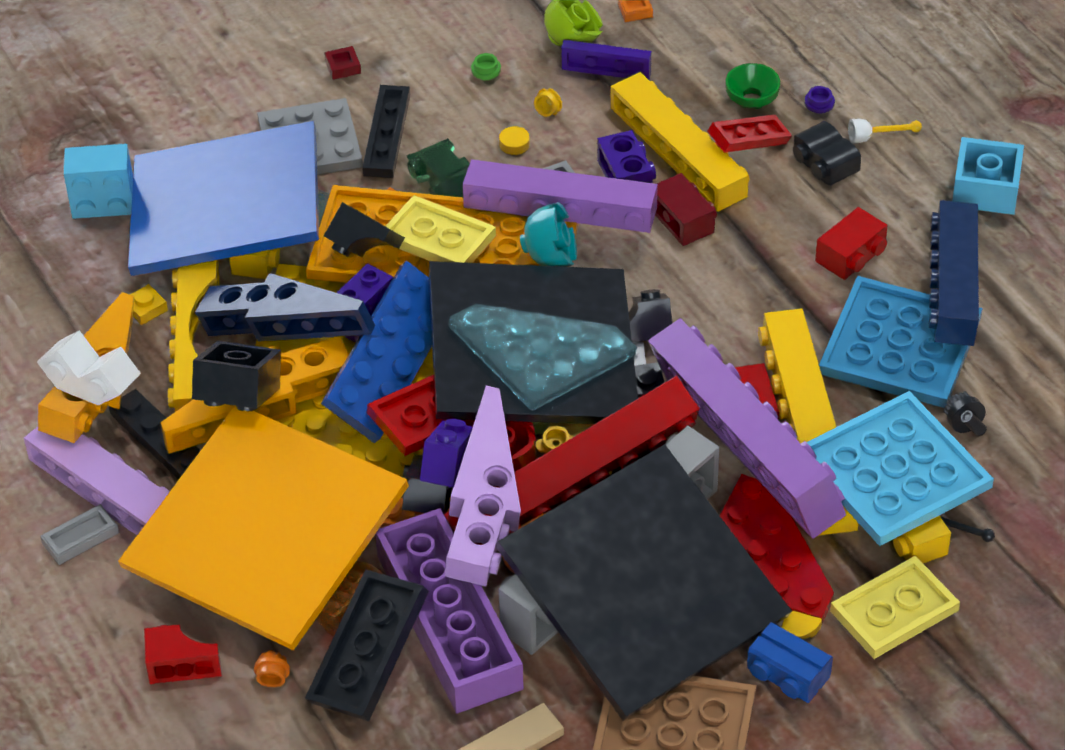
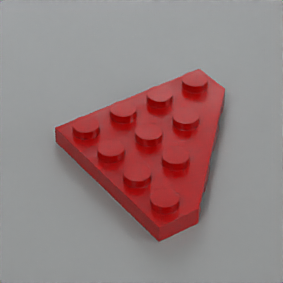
[720,474,834,623]

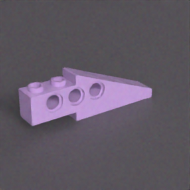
[445,385,521,587]

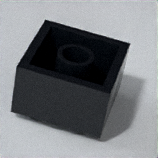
[192,341,281,411]

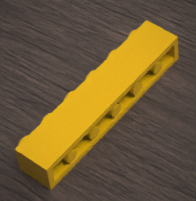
[611,72,750,212]

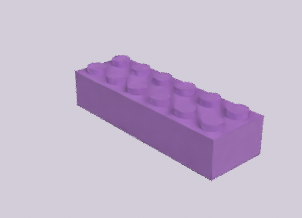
[375,508,524,714]

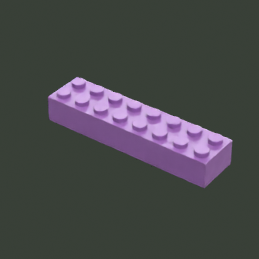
[648,318,846,539]

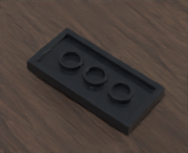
[305,569,429,721]

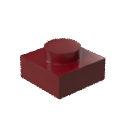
[324,46,361,80]

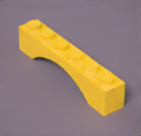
[168,260,220,412]

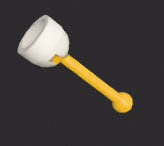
[848,119,922,144]

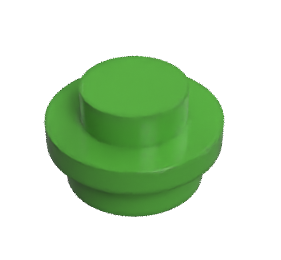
[471,53,501,80]

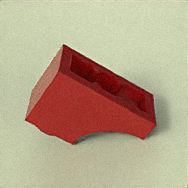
[144,624,222,684]

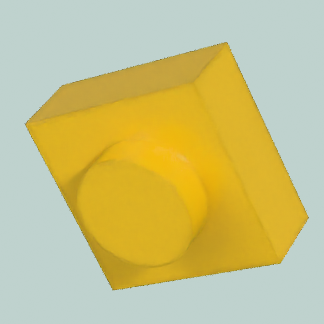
[130,284,168,325]

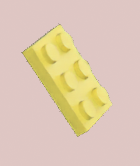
[386,195,496,263]
[830,556,960,659]

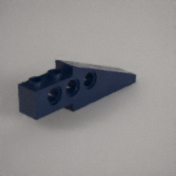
[195,273,376,342]

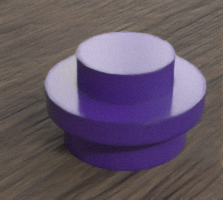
[804,86,835,114]

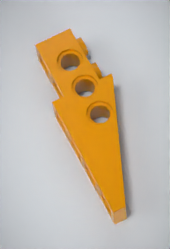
[38,292,134,443]
[161,337,349,454]

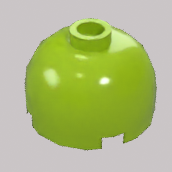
[544,0,603,46]

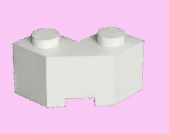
[37,330,141,405]

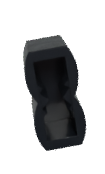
[793,121,861,186]

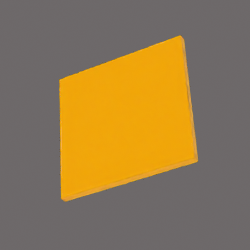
[118,405,409,651]

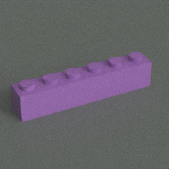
[463,159,658,233]

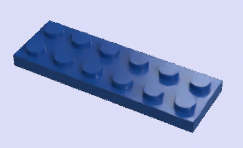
[321,260,432,443]

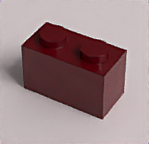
[655,173,717,246]

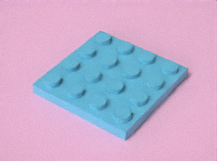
[807,391,994,546]

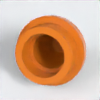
[254,650,290,687]

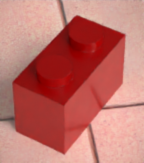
[815,207,888,280]

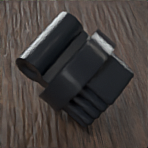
[943,391,987,436]

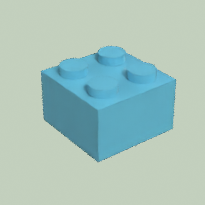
[952,137,1024,215]
[64,144,133,219]

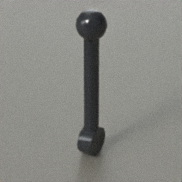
[940,516,995,542]

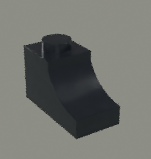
[324,202,405,257]
[629,289,672,342]

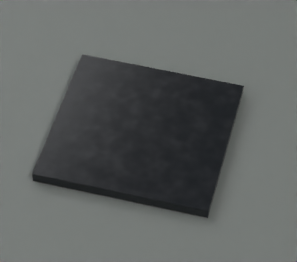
[429,261,638,424]
[496,444,792,721]

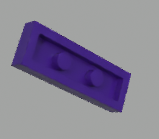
[561,40,652,80]

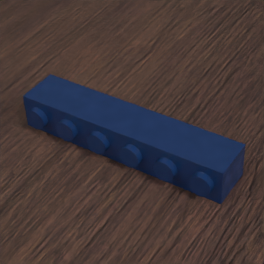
[929,200,979,346]

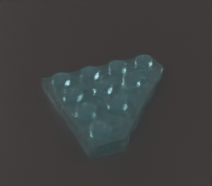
[448,304,637,411]

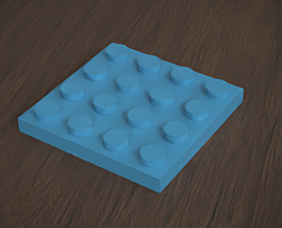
[819,276,983,408]

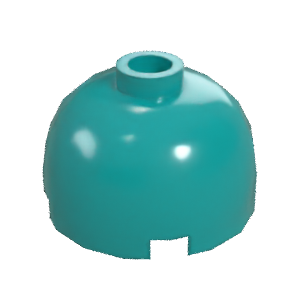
[520,202,577,267]

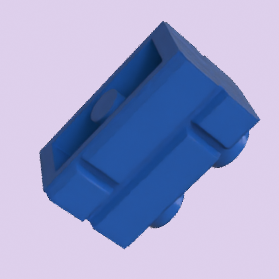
[747,622,833,703]

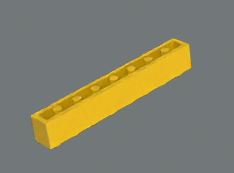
[758,308,859,536]

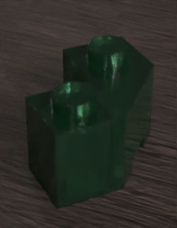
[406,138,470,197]

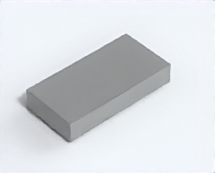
[40,504,119,565]

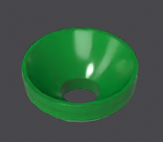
[725,63,780,109]

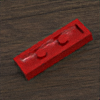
[707,114,792,153]

